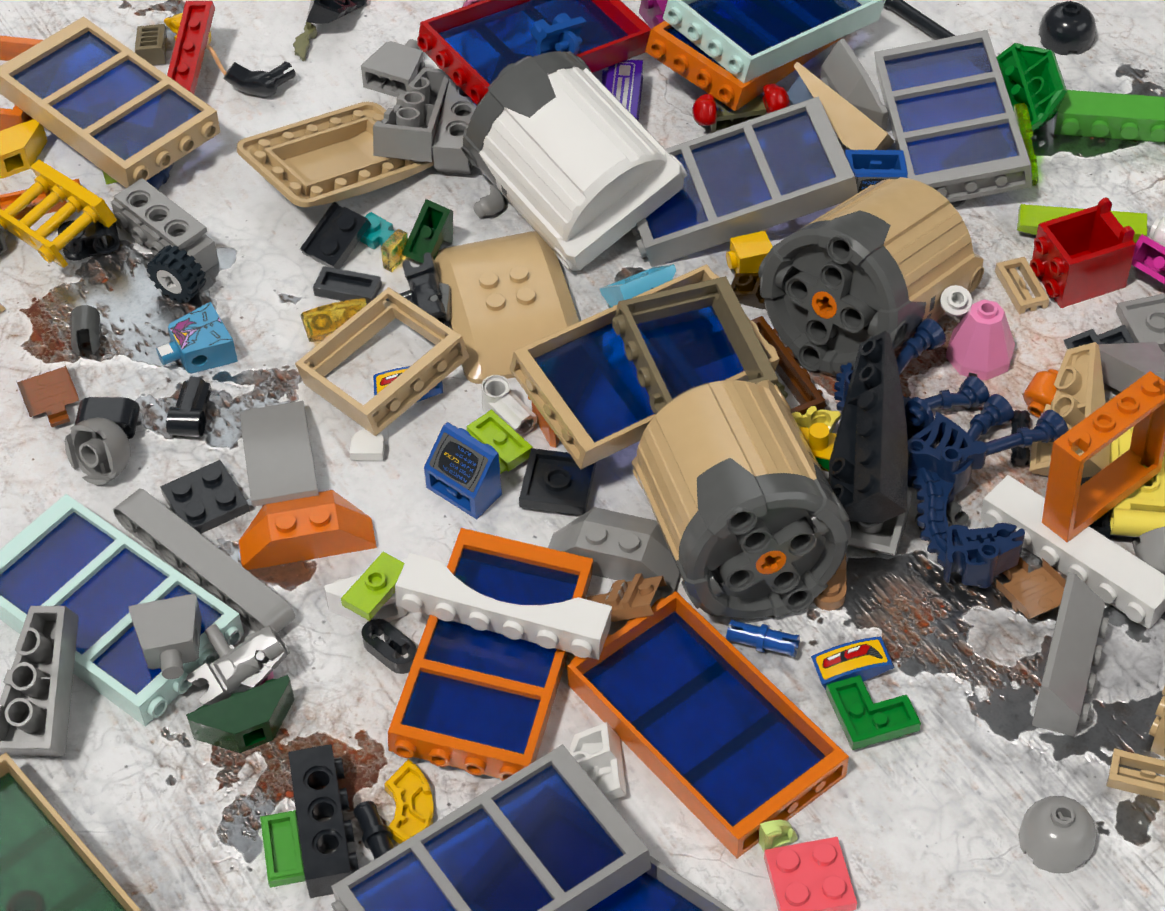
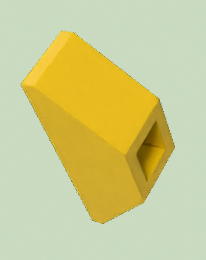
[0,119,48,179]

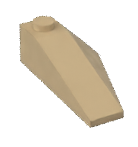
[794,62,894,150]

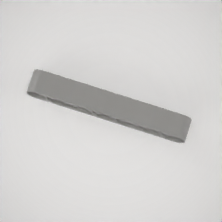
[113,488,295,633]

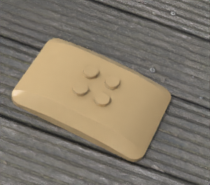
[237,102,434,207]
[434,231,579,384]

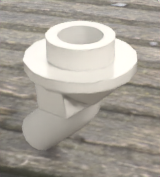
[940,285,972,320]

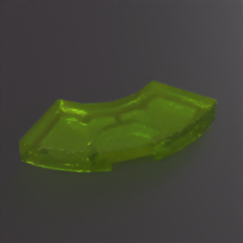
[1014,103,1038,186]

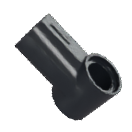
[166,377,212,438]

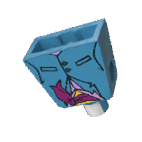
[156,302,238,374]

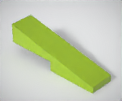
[1017,204,1147,243]

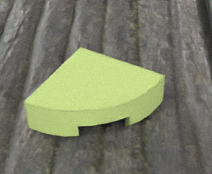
[758,820,798,852]

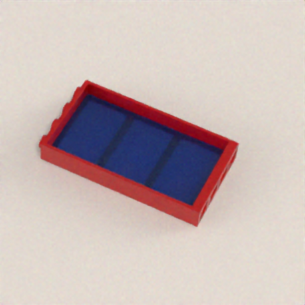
[417,0,651,105]

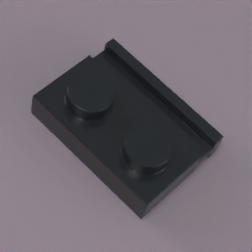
[300,202,371,269]

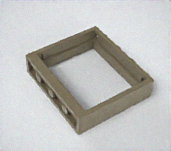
[612,276,778,414]

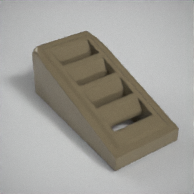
[135,24,166,65]

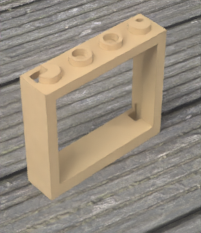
[295,287,469,436]

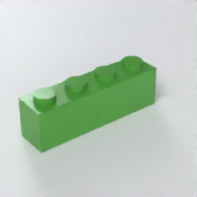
[1054,90,1165,143]

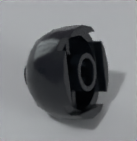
[1039,1,1096,55]

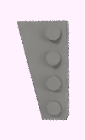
[373,68,450,162]
[0,606,79,756]

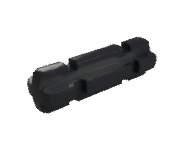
[1011,410,1030,467]

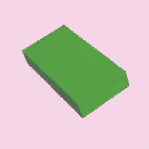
[260,810,305,888]

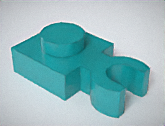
[360,212,406,256]

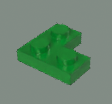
[826,675,921,750]

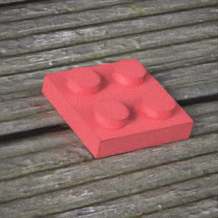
[764,837,857,911]

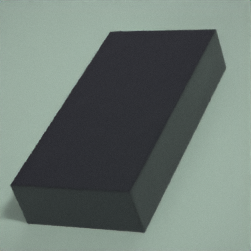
[313,266,382,305]

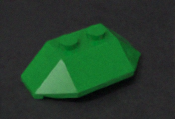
[996,43,1067,138]

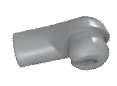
[473,184,504,217]

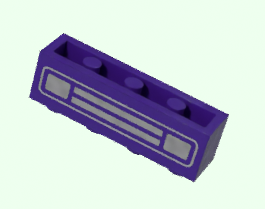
[602,60,643,121]

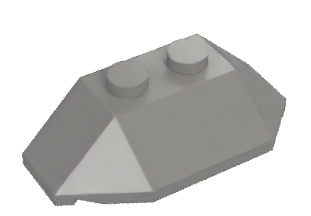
[820,39,888,131]
[548,507,680,593]

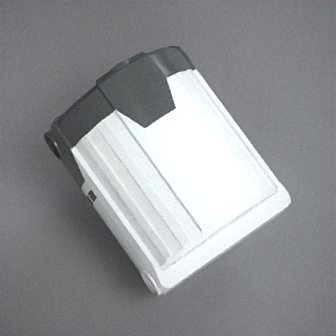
[461,51,687,271]

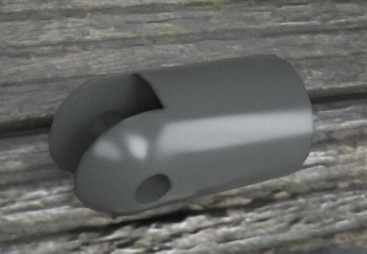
[70,305,100,356]

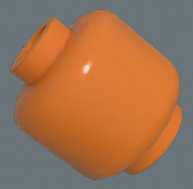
[1023,369,1059,418]

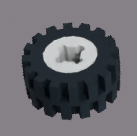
[147,245,206,303]

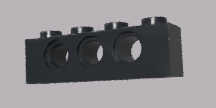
[288,744,359,898]

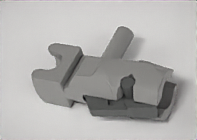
[187,624,290,706]

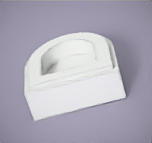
[350,429,384,461]

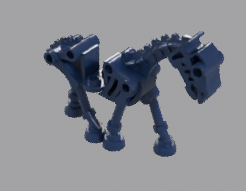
[834,318,1068,588]

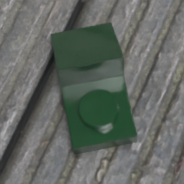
[402,199,453,264]

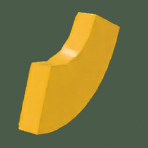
[384,759,434,844]

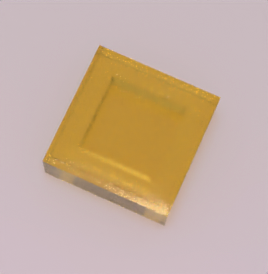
[381,229,408,272]

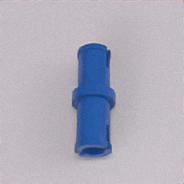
[726,619,800,657]

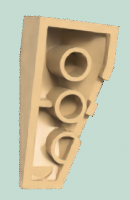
[1030,342,1111,478]

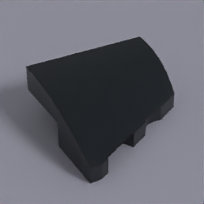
[306,0,367,24]

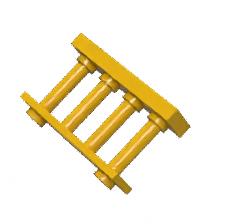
[0,159,117,268]

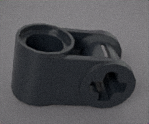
[58,220,120,261]

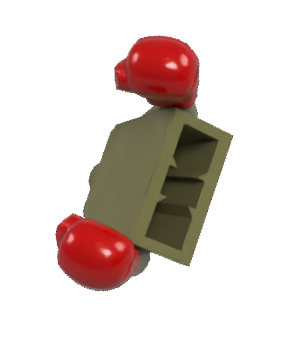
[692,83,790,133]

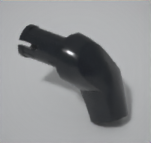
[223,61,295,97]

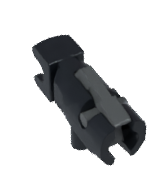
[386,252,451,327]

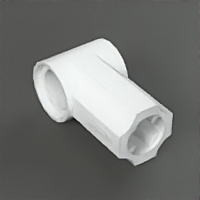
[481,375,537,437]

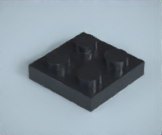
[519,448,596,515]
[160,460,250,534]

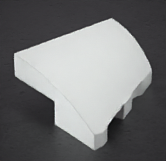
[558,722,627,807]

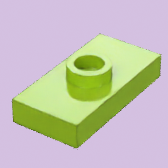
[341,551,405,621]

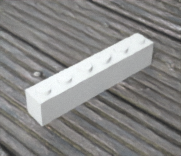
[980,475,1165,629]

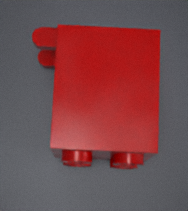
[1030,197,1136,308]

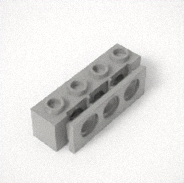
[432,70,491,175]
[111,178,219,272]

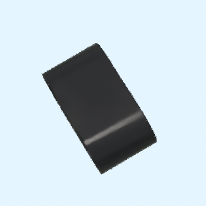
[75,397,140,440]

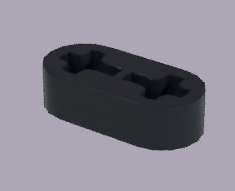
[361,619,417,674]

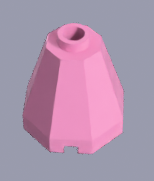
[946,300,1015,381]

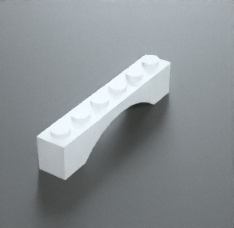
[395,553,612,660]

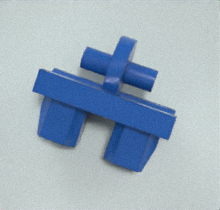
[531,13,587,55]

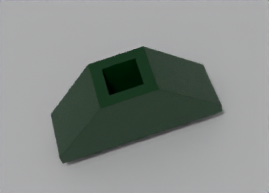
[186,675,295,753]

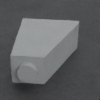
[1099,342,1165,392]

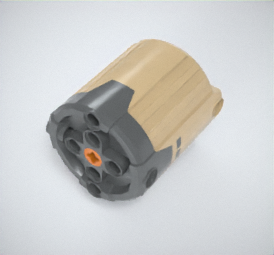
[758,177,984,377]
[631,380,852,619]

